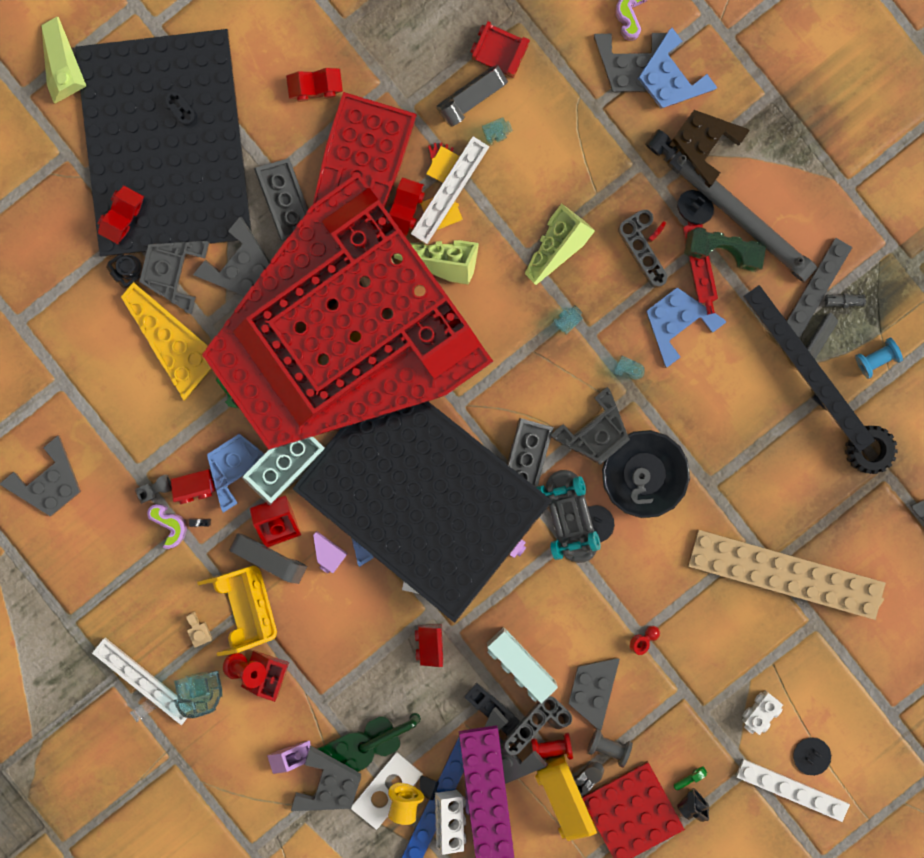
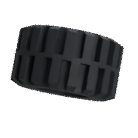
[845,426,898,474]

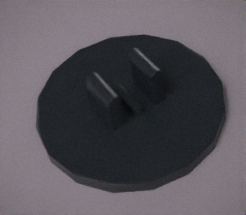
[677,190,714,225]
[588,505,615,543]
[793,737,832,776]

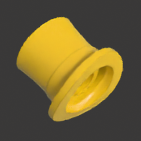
[388,783,424,825]

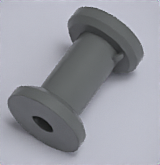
[587,728,633,768]

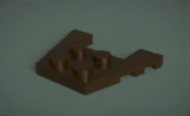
[672,110,750,188]

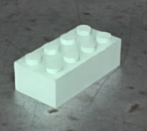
[242,437,325,505]
[487,627,558,703]

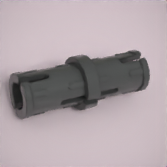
[825,293,866,308]

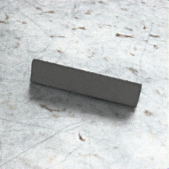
[806,313,838,359]

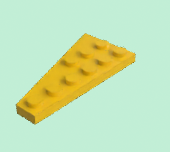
[121,282,212,401]

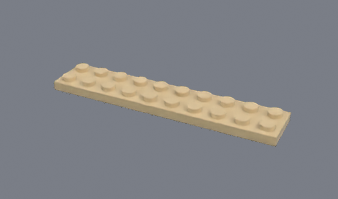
[688,530,886,620]

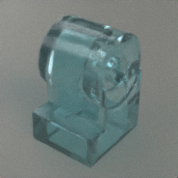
[613,356,645,380]

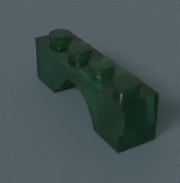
[684,227,766,272]

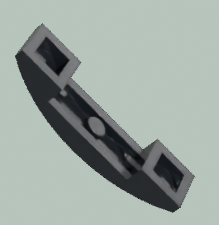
[464,683,526,744]

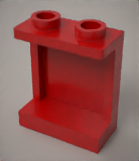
[470,21,530,78]

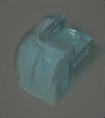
[174,671,223,718]

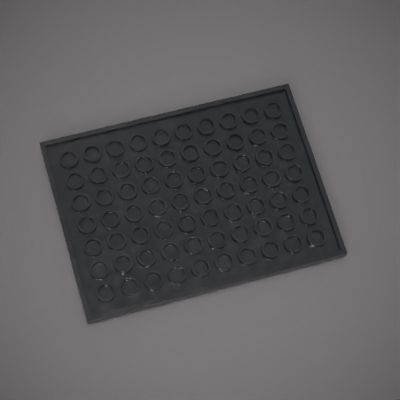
[75,29,252,257]
[293,401,552,623]

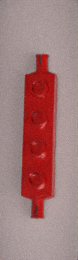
[682,222,718,315]

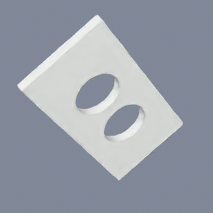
[351,752,423,830]

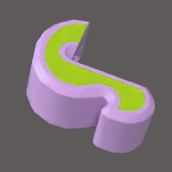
[615,0,647,41]
[147,504,187,549]

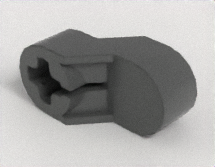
[574,762,604,796]

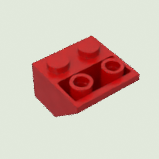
[171,469,216,505]
[241,650,290,702]

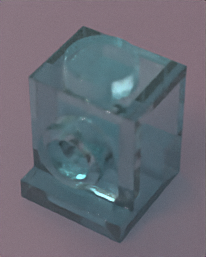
[482,117,513,147]
[553,305,583,335]

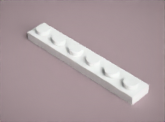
[411,136,489,244]
[92,637,194,725]
[736,759,850,822]

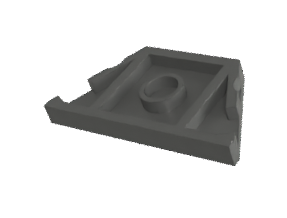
[568,658,620,730]

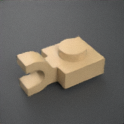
[186,612,213,648]

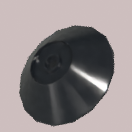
[602,430,690,518]

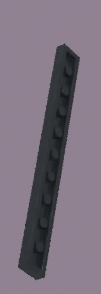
[743,285,875,452]

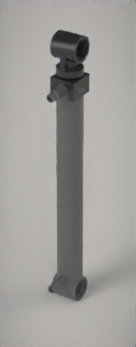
[645,129,817,282]

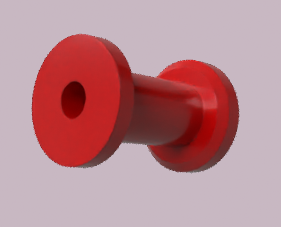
[223,653,266,688]
[531,732,573,760]

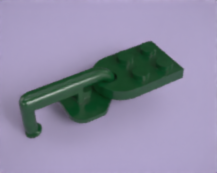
[317,713,421,772]

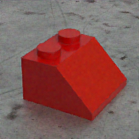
[250,495,301,547]
[415,624,444,667]

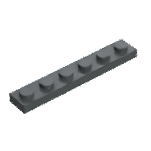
[786,238,853,338]

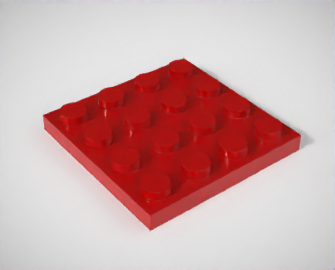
[582,761,685,858]

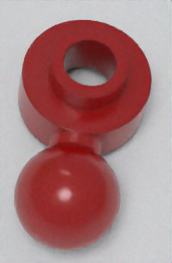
[630,626,660,655]

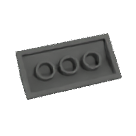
[254,158,308,241]
[507,418,554,487]

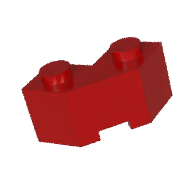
[286,68,343,102]
[389,177,425,236]
[98,186,144,244]

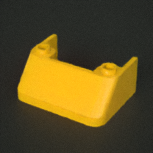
[197,566,277,656]
[535,755,597,841]

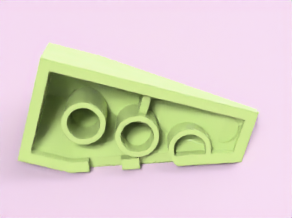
[41,17,86,103]
[525,203,595,285]
[394,240,479,285]

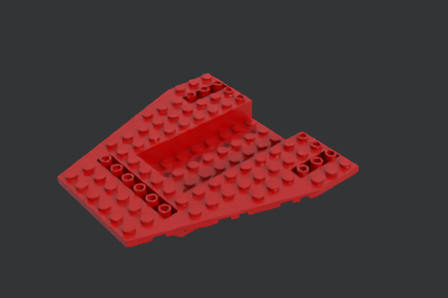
[202,172,493,450]

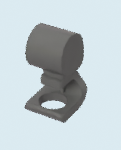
[630,468,653,504]
[135,474,172,504]

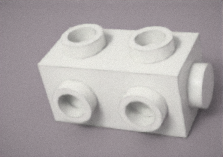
[742,690,783,735]

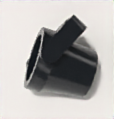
[106,254,142,288]
[677,788,709,822]

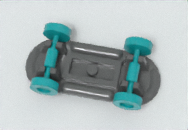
[536,470,601,563]

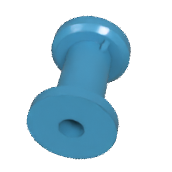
[855,337,903,379]

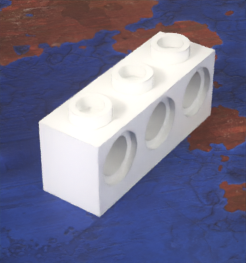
[435,790,466,855]

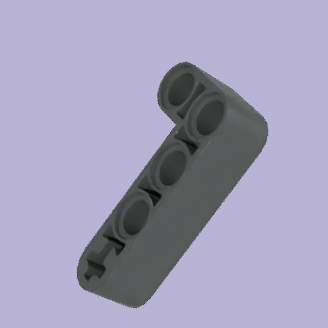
[436,65,508,127]
[618,210,667,287]
[229,533,308,584]
[500,696,572,757]

